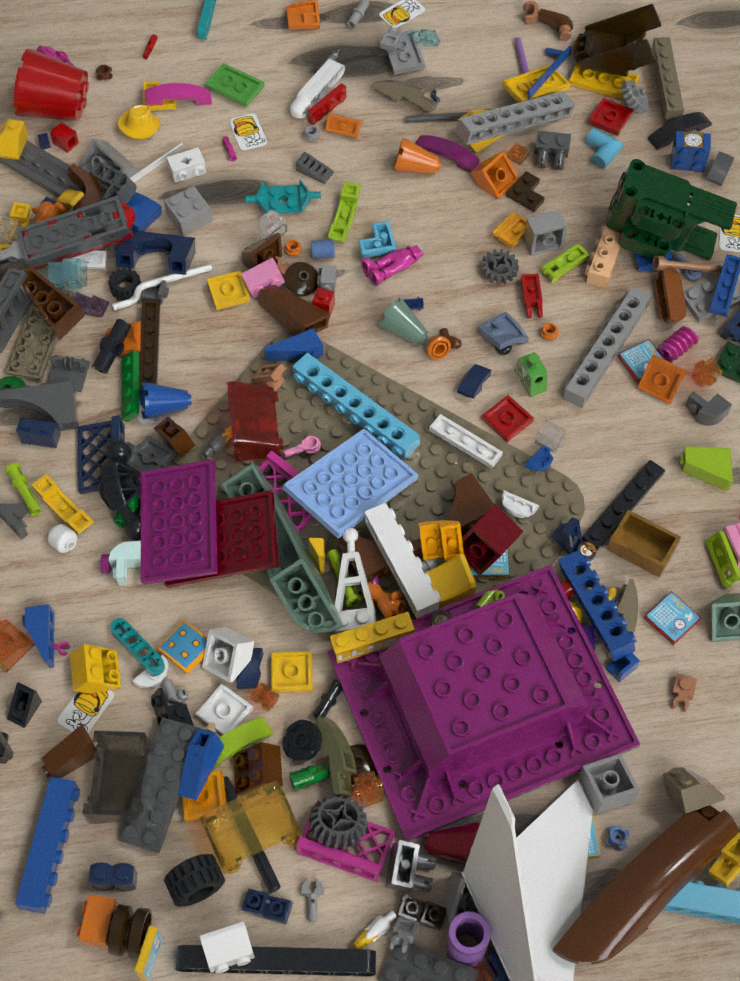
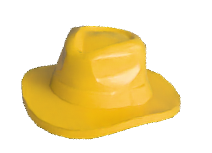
[118,104,161,139]

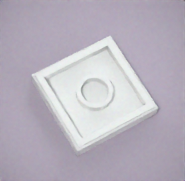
[195,683,254,736]

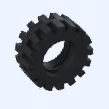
[108,268,141,301]

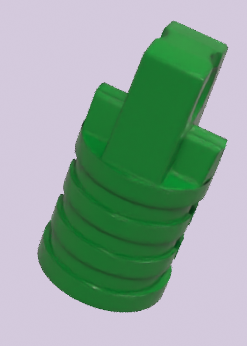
[289,764,329,791]

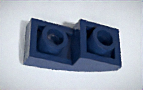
[457,364,491,399]
[236,648,264,689]
[241,889,293,924]

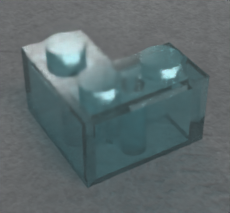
[48,259,87,289]

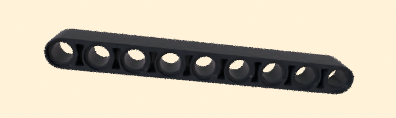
[175,945,376,977]

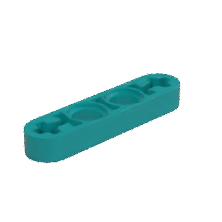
[197,0,216,40]
[110,618,165,676]

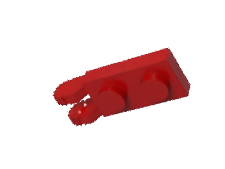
[520,274,543,318]

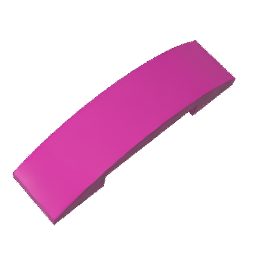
[144,83,212,105]

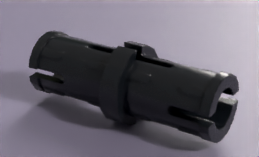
[313,679,342,718]

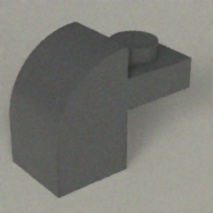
[685,391,732,426]

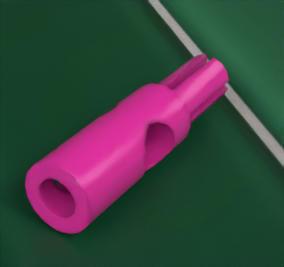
[223,136,237,161]

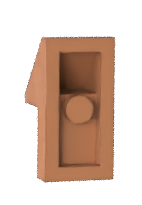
[251,363,286,392]

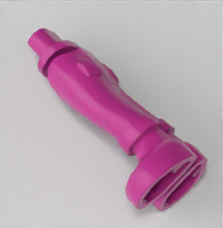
[361,245,423,286]

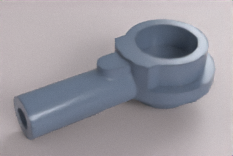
[674,253,703,282]

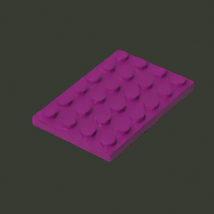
[141,460,218,585]

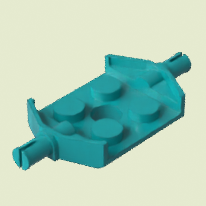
[245,180,321,215]

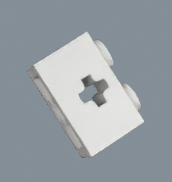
[166,147,207,183]

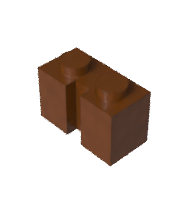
[154,417,196,457]

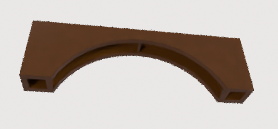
[338,473,494,588]

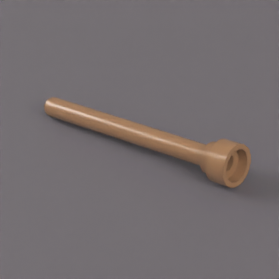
[653,256,723,273]

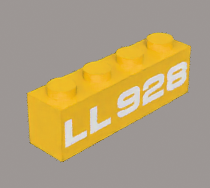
[330,612,415,664]

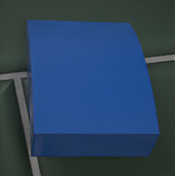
[127,192,162,231]

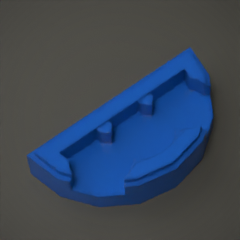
[525,445,553,471]

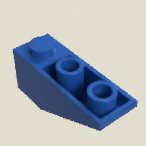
[178,728,225,800]

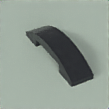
[648,112,712,150]

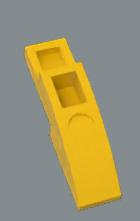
[708,832,740,887]

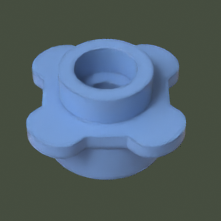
[606,825,629,850]

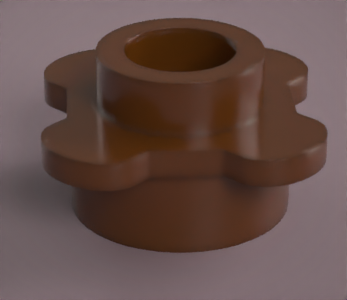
[96,65,113,80]

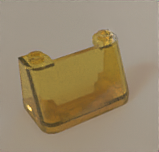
[200,781,302,874]

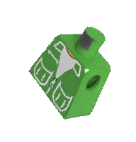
[514,352,547,397]

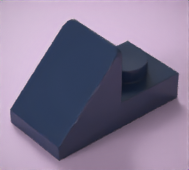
[551,517,583,554]

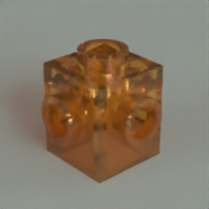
[692,357,723,387]
[352,771,384,808]

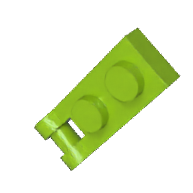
[540,244,590,283]
[705,531,740,588]

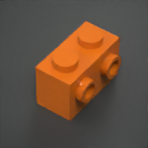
[77,895,118,948]

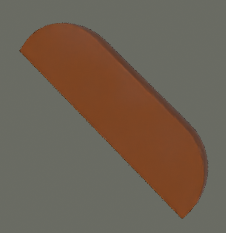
[654,268,687,323]

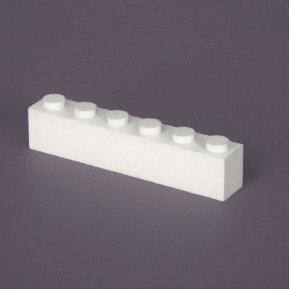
[364,503,441,619]

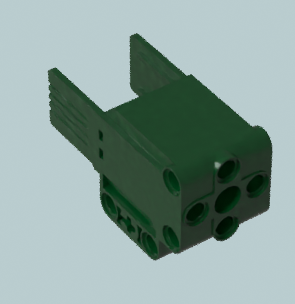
[605,159,737,260]

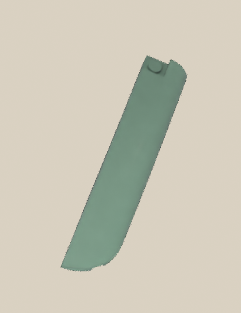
[221,463,343,633]

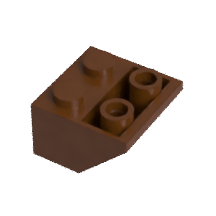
[234,742,283,796]

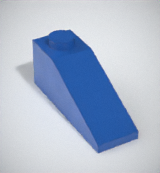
[264,328,324,361]
[22,604,55,668]

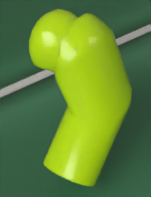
[475,590,505,608]

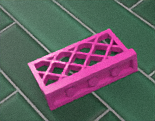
[259,450,313,533]
[296,803,396,883]

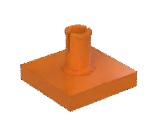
[637,354,687,404]

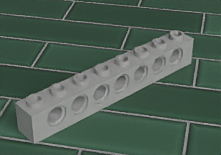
[455,91,575,145]
[562,287,652,409]

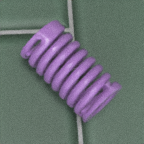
[446,912,490,968]

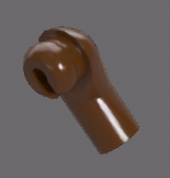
[439,328,462,349]

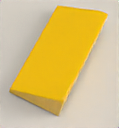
[308,538,325,574]

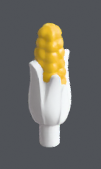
[353,910,397,949]

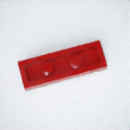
[308,83,347,125]

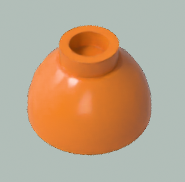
[426,336,451,360]

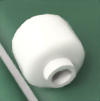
[48,524,77,553]

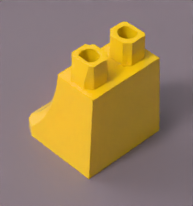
[424,553,476,608]

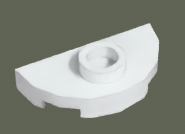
[502,490,539,518]
[132,655,169,688]

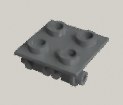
[47,355,91,392]

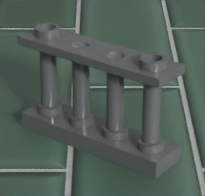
[0,267,32,353]

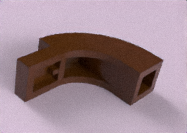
[67,163,101,211]

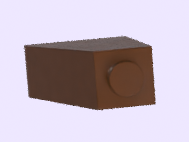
[41,724,99,778]

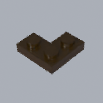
[506,171,545,212]

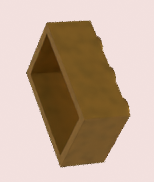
[607,510,681,577]

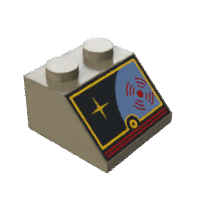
[663,767,725,813]

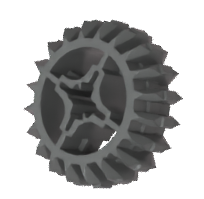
[309,794,368,850]

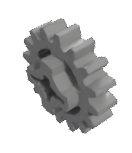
[621,80,649,114]

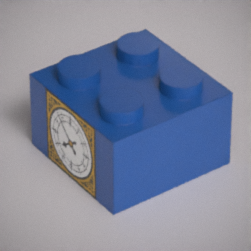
[670,131,711,172]

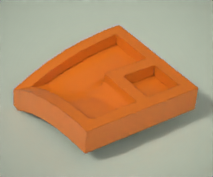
[286,0,320,30]

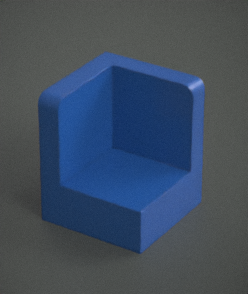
[606,653,640,683]

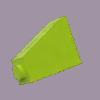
[679,446,733,491]

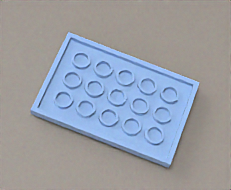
[283,429,419,538]

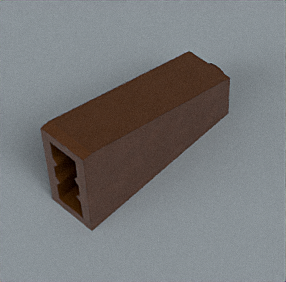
[259,285,330,335]

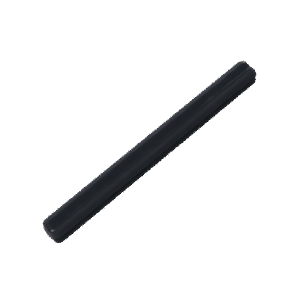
[223,776,281,893]

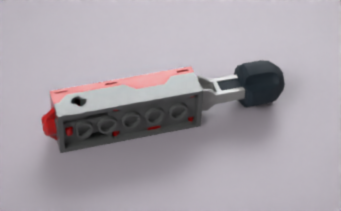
[0,196,136,270]

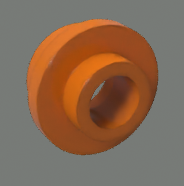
[284,239,302,256]
[540,323,559,340]

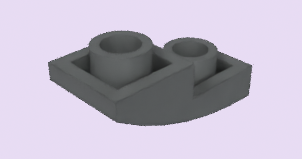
[706,151,735,186]

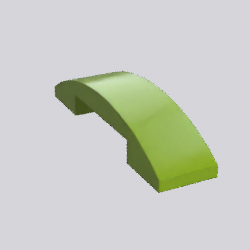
[327,181,361,243]
[212,717,273,770]

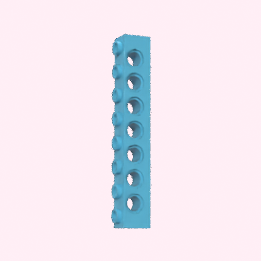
[292,353,420,459]

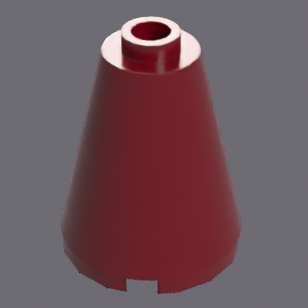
[424,822,480,864]

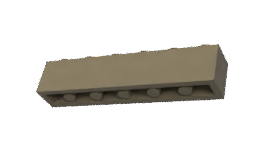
[652,37,684,125]

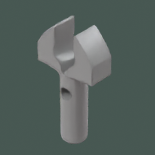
[301,879,324,922]

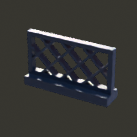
[78,415,125,494]

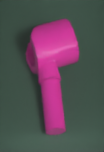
[53,641,70,656]

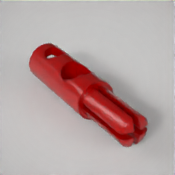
[143,34,158,59]

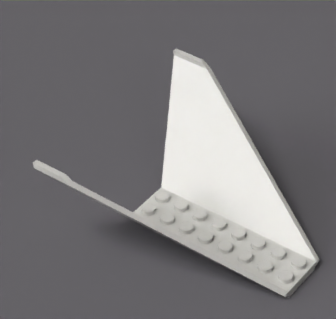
[461,780,593,981]

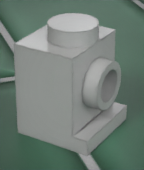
[317,265,337,291]

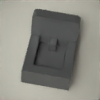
[141,280,169,304]

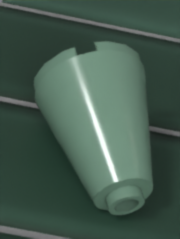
[378,297,428,346]

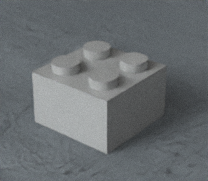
[164,186,213,236]
[524,210,567,256]
[578,753,640,814]

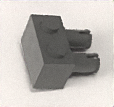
[534,130,571,170]
[385,840,437,892]

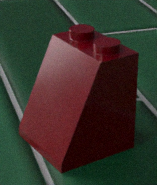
[462,504,524,575]

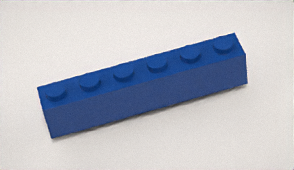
[15,777,80,914]

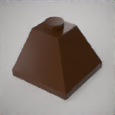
[241,232,282,269]

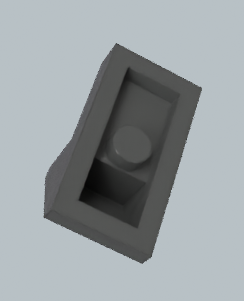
[0,504,28,539]

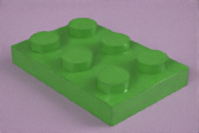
[205,63,264,107]

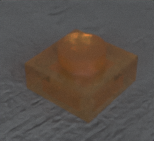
[507,143,530,165]

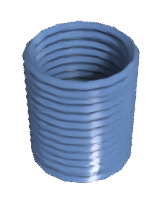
[311,239,335,259]

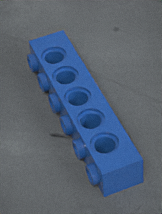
[558,550,637,662]

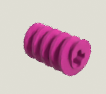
[658,326,699,363]

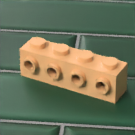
[585,225,621,289]

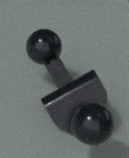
[99,440,141,540]

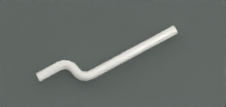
[111,264,212,311]

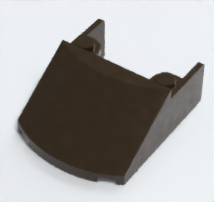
[573,4,662,77]

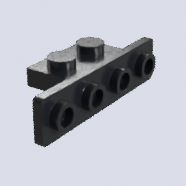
[151,688,194,726]

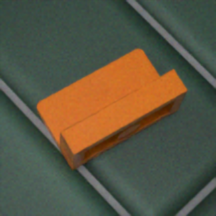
[325,113,364,137]

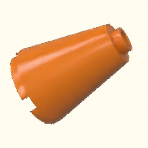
[393,138,441,174]

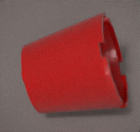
[13,49,89,121]

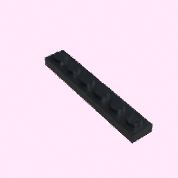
[582,460,665,551]

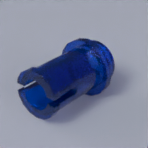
[404,296,424,311]

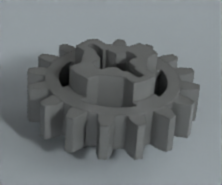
[480,249,519,285]

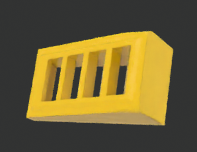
[56,190,84,210]

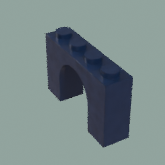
[116,230,196,275]

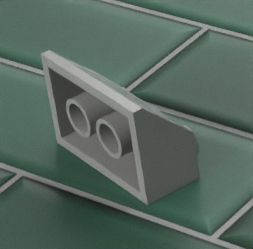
[78,139,138,192]

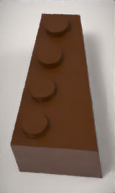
[22,266,85,341]

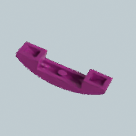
[415,135,480,172]

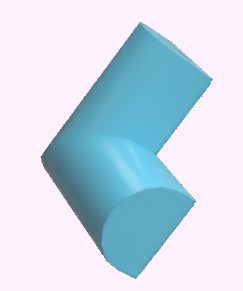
[586,128,623,169]
[359,221,396,258]

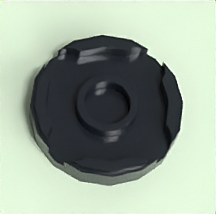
[282,719,322,762]

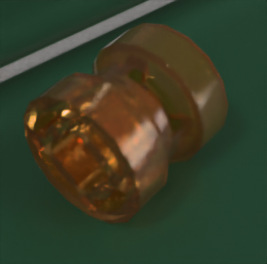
[251,683,279,711]

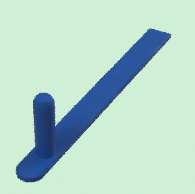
[528,46,572,99]

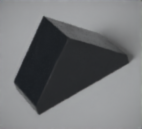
[7,682,42,728]

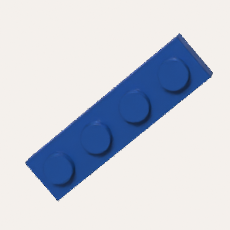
[709,254,740,317]

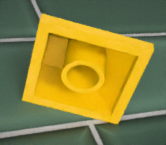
[0,119,29,160]

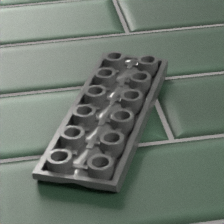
[0,140,82,197]

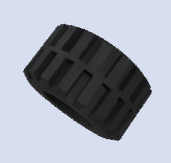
[164,854,225,907]

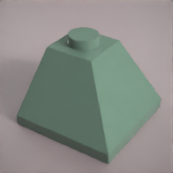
[711,593,740,642]

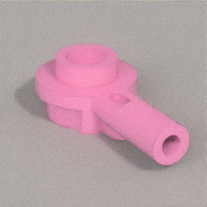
[283,436,321,457]

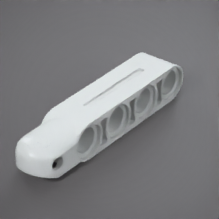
[290,59,345,118]

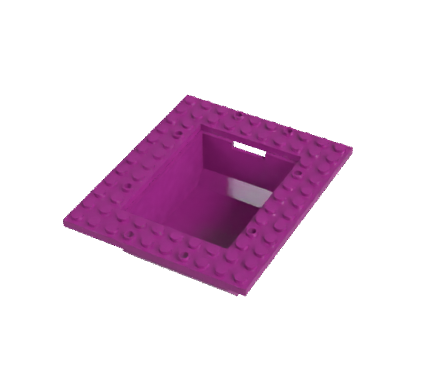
[328,565,640,842]

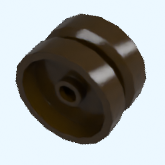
[108,904,152,959]

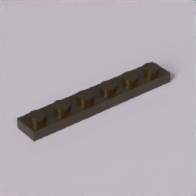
[139,300,161,395]

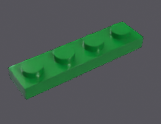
[121,350,139,422]

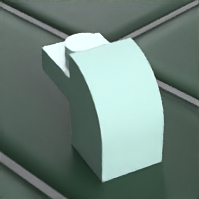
[109,541,141,586]

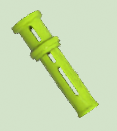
[4,462,42,516]
[327,549,363,607]

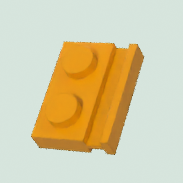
[492,211,527,249]

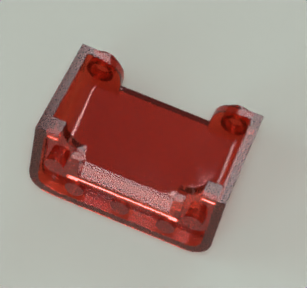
[227,381,284,462]

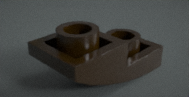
[396,894,447,930]

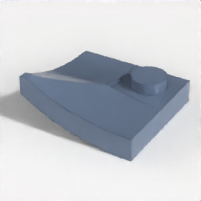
[478,312,529,350]

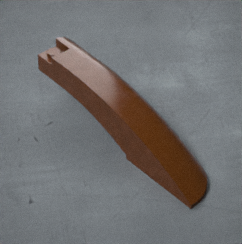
[553,805,739,965]

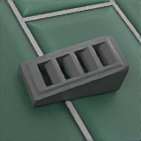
[296,152,334,184]

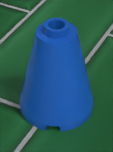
[140,382,192,419]

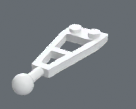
[335,528,376,634]

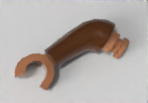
[522,0,573,40]

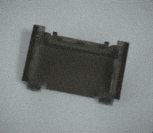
[82,731,151,824]

